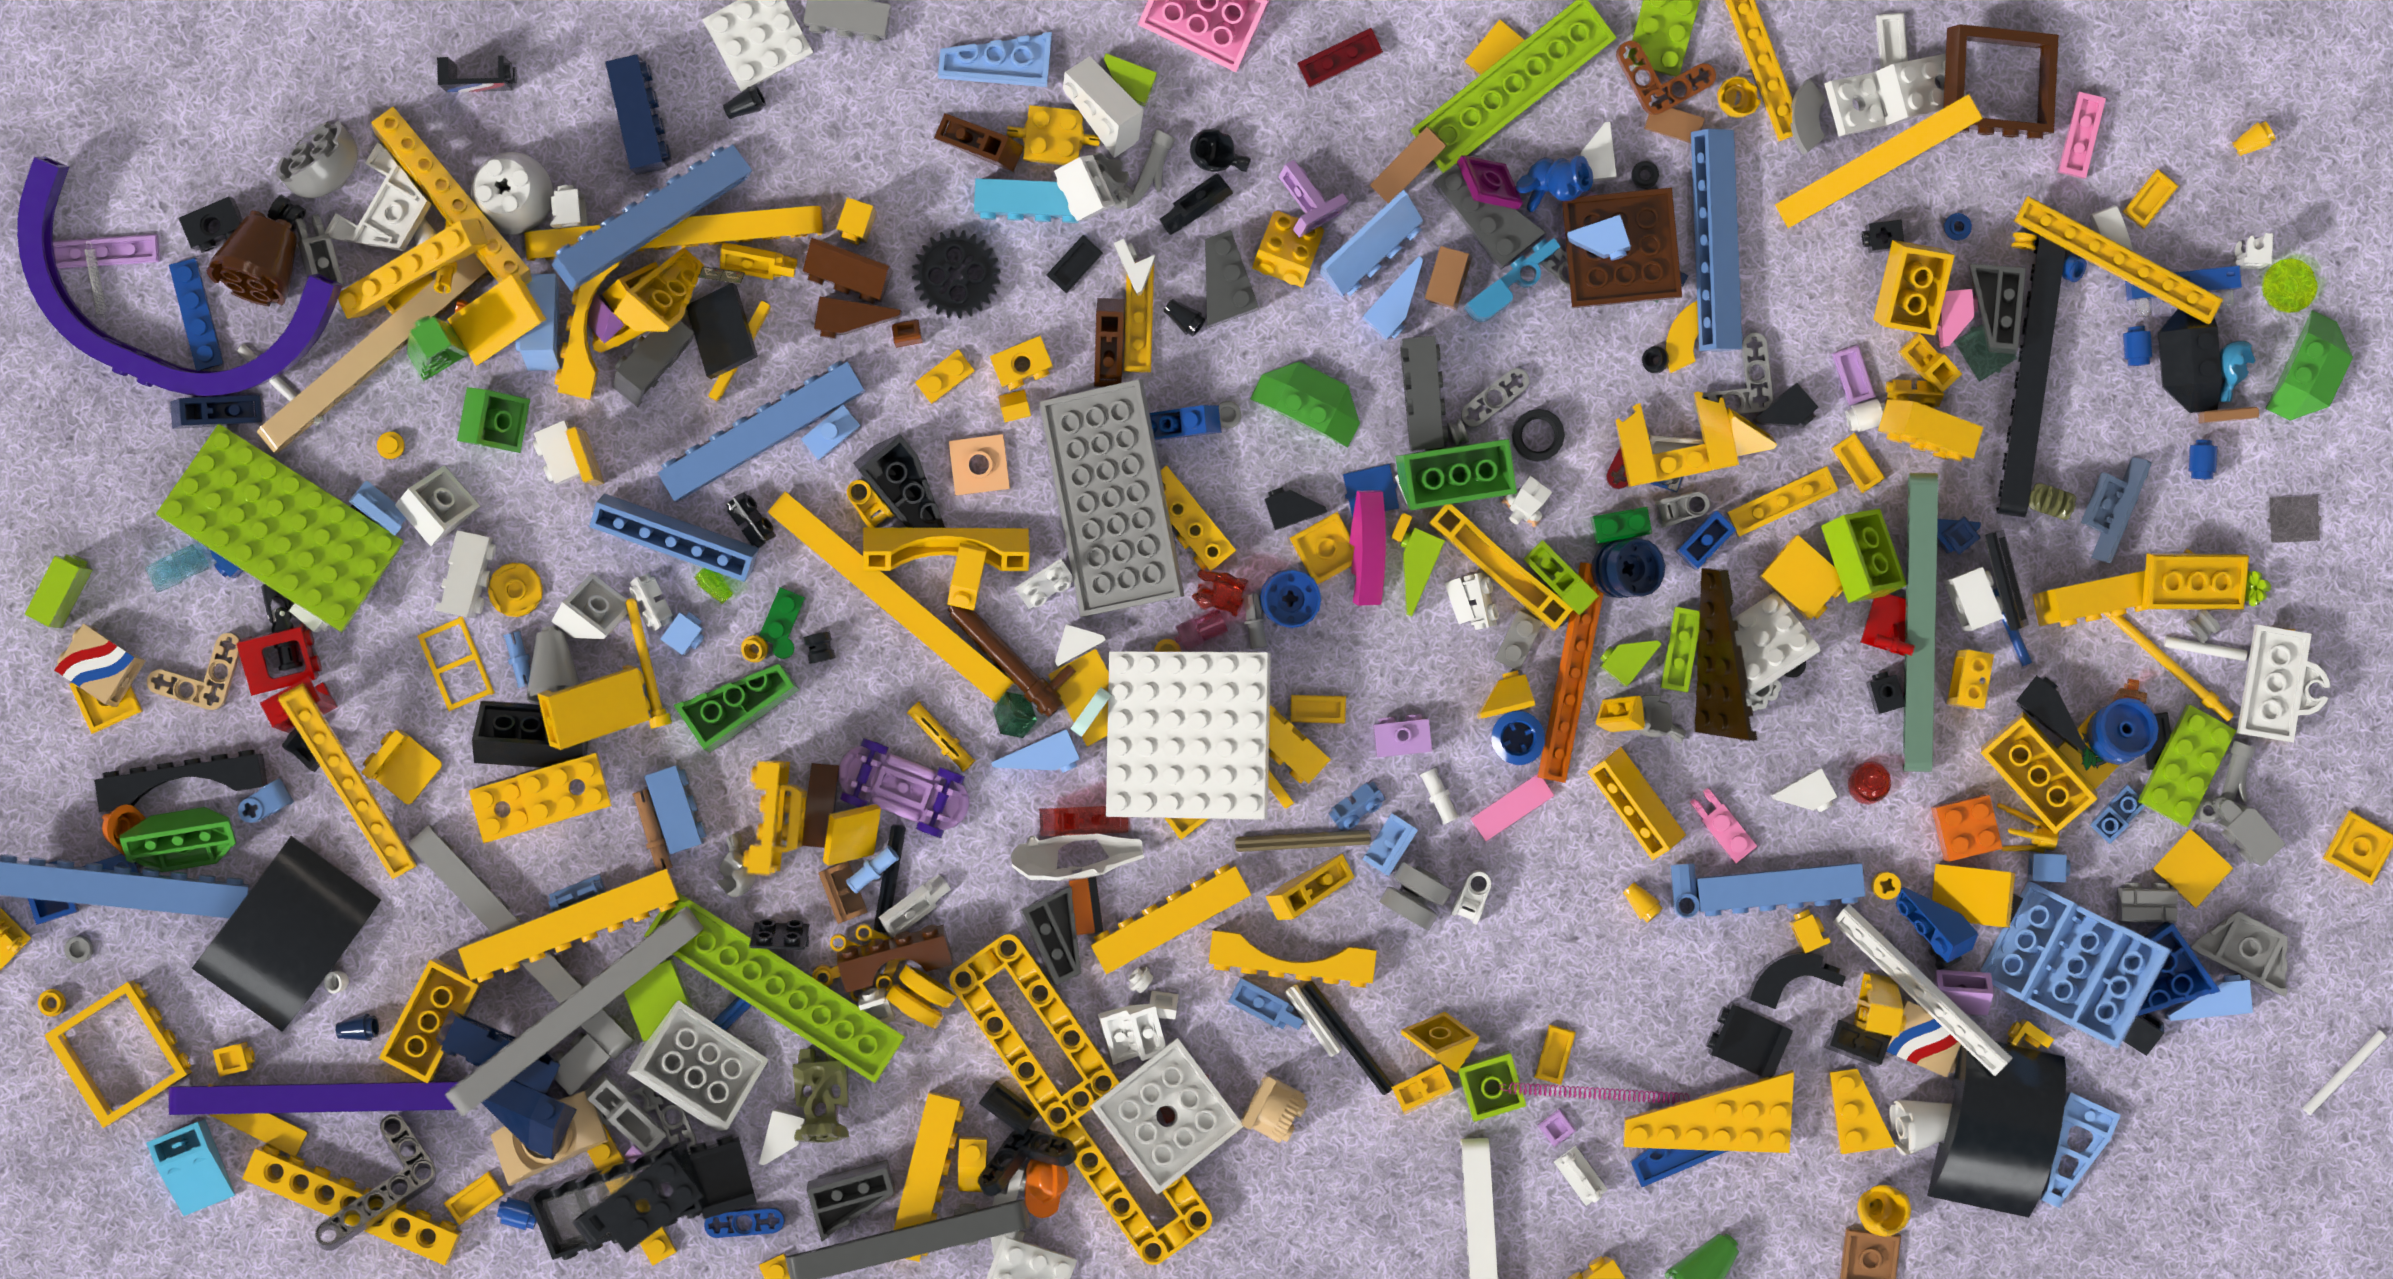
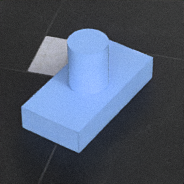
[801,405,861,460]

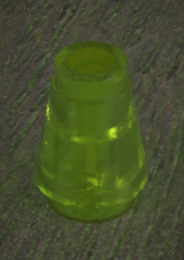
[694,568,734,604]

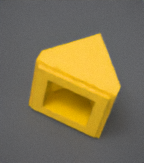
[998,390,1031,422]

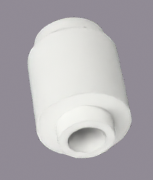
[1845,399,1885,432]

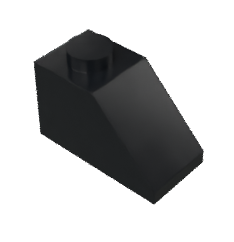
[1753,383,1819,427]
[1264,487,1327,531]

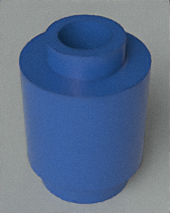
[2123,326,2153,366]
[2188,440,2218,480]
[497,1197,537,1230]

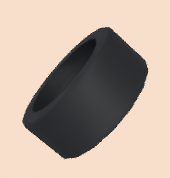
[1512,409,1565,462]

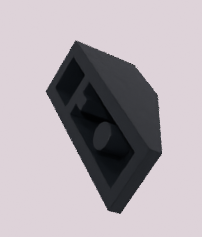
[2016,675,2086,755]

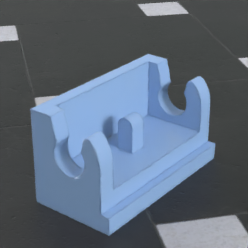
[1362,813,1418,876]

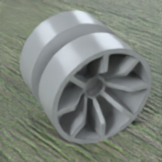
[1379,861,1452,931]

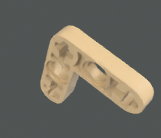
[147,633,240,710]

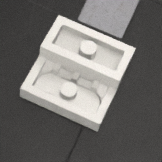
[1098,1004,1166,1065]

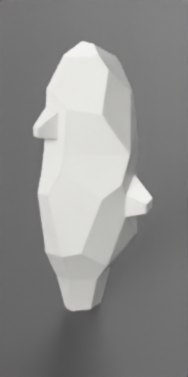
[1011,834,1144,881]

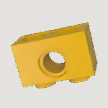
[989,336,1053,391]

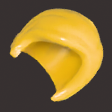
[1857,1185,1911,1237]

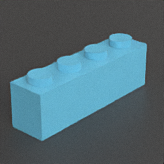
[974,178,1079,223]

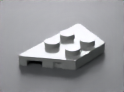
[2189,911,2288,997]

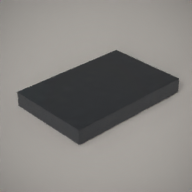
[686,283,758,379]

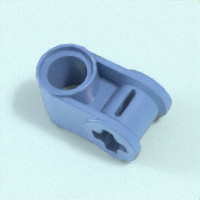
[238,778,294,823]

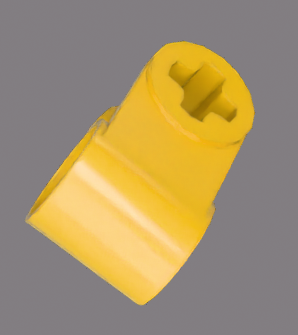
[847,480,894,528]

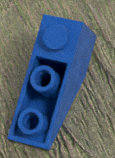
[1149,405,1222,440]
[1896,887,1979,963]

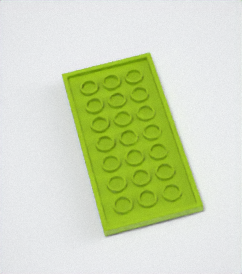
[156,425,404,633]

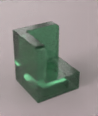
[993,692,1037,738]

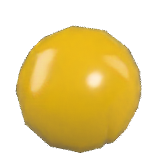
[1717,76,1761,118]

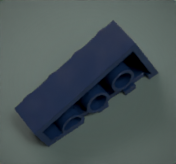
[436,1009,560,1095]

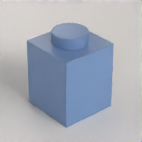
[2028,853,2071,882]

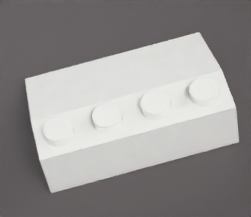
[627,1000,769,1132]

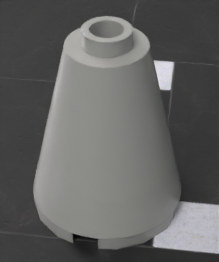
[527,626,580,704]

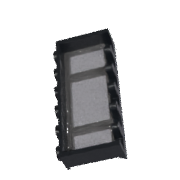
[528,1140,709,1260]

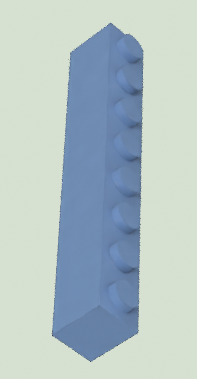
[1691,129,1743,352]
[552,144,752,292]
[658,361,866,502]

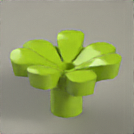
[2245,571,2271,606]

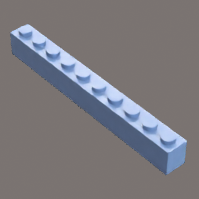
[0,854,249,918]

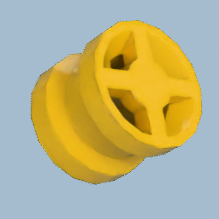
[1871,872,1901,900]

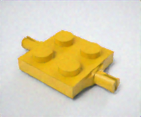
[1007,105,1100,165]

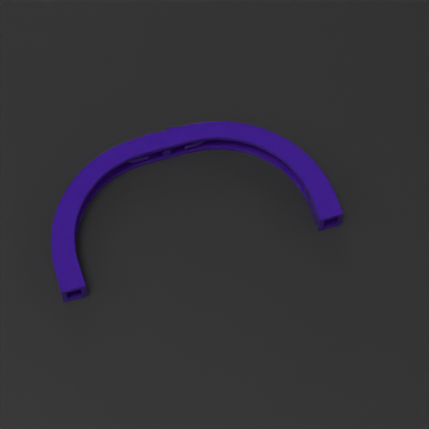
[17,156,343,396]

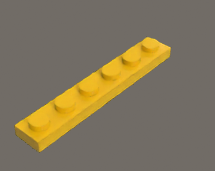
[587,1123,677,1266]

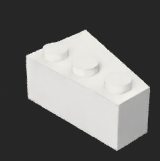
[1063,56,1144,158]
[435,530,496,619]

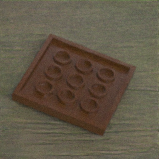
[1562,187,1682,309]

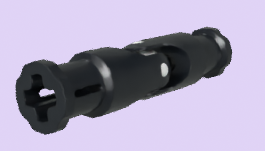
[261,583,303,671]

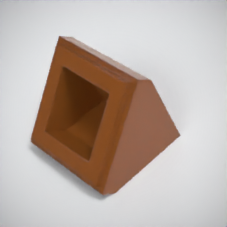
[892,319,923,348]

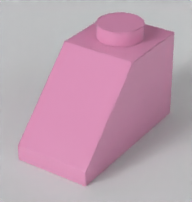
[1938,289,1978,348]

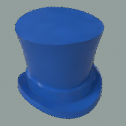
[1491,711,1545,765]

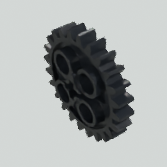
[912,230,1001,319]

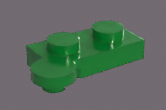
[759,587,805,659]

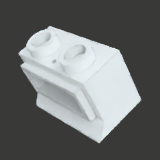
[550,185,588,229]

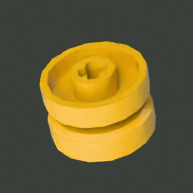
[886,964,957,1029]

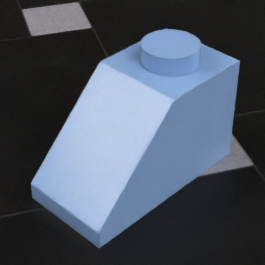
[1567,215,1631,260]

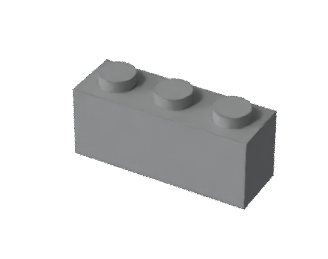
[803,0,892,44]

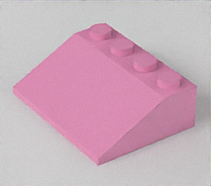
[1138,0,1271,72]

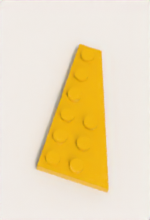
[1623,1070,1794,1153]

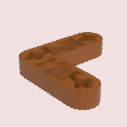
[1616,41,1716,115]

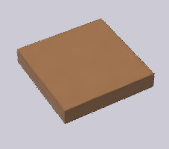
[1840,1229,1901,1279]

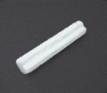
[1285,984,1342,1057]

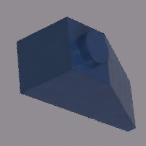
[170,395,262,429]

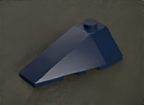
[481,1080,577,1160]

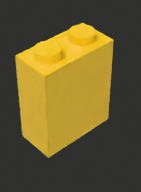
[1758,535,1843,620]

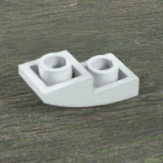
[2090,205,2133,251]

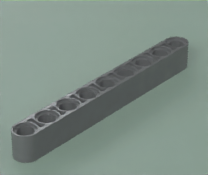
[785,1199,1031,1279]

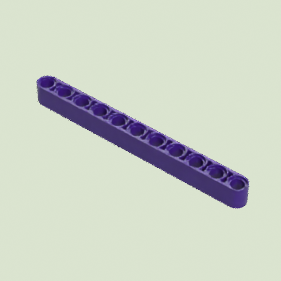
[168,1081,459,1115]

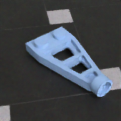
[2040,1092,2121,1209]

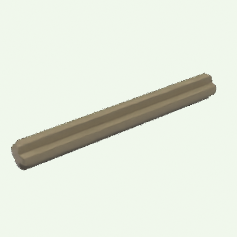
[1235,830,1371,852]

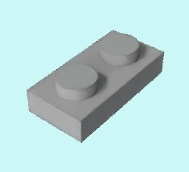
[1494,610,1543,672]

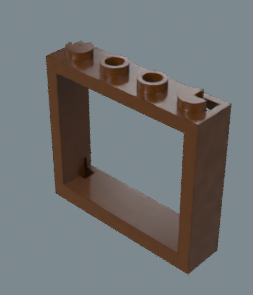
[1943,24,2059,140]

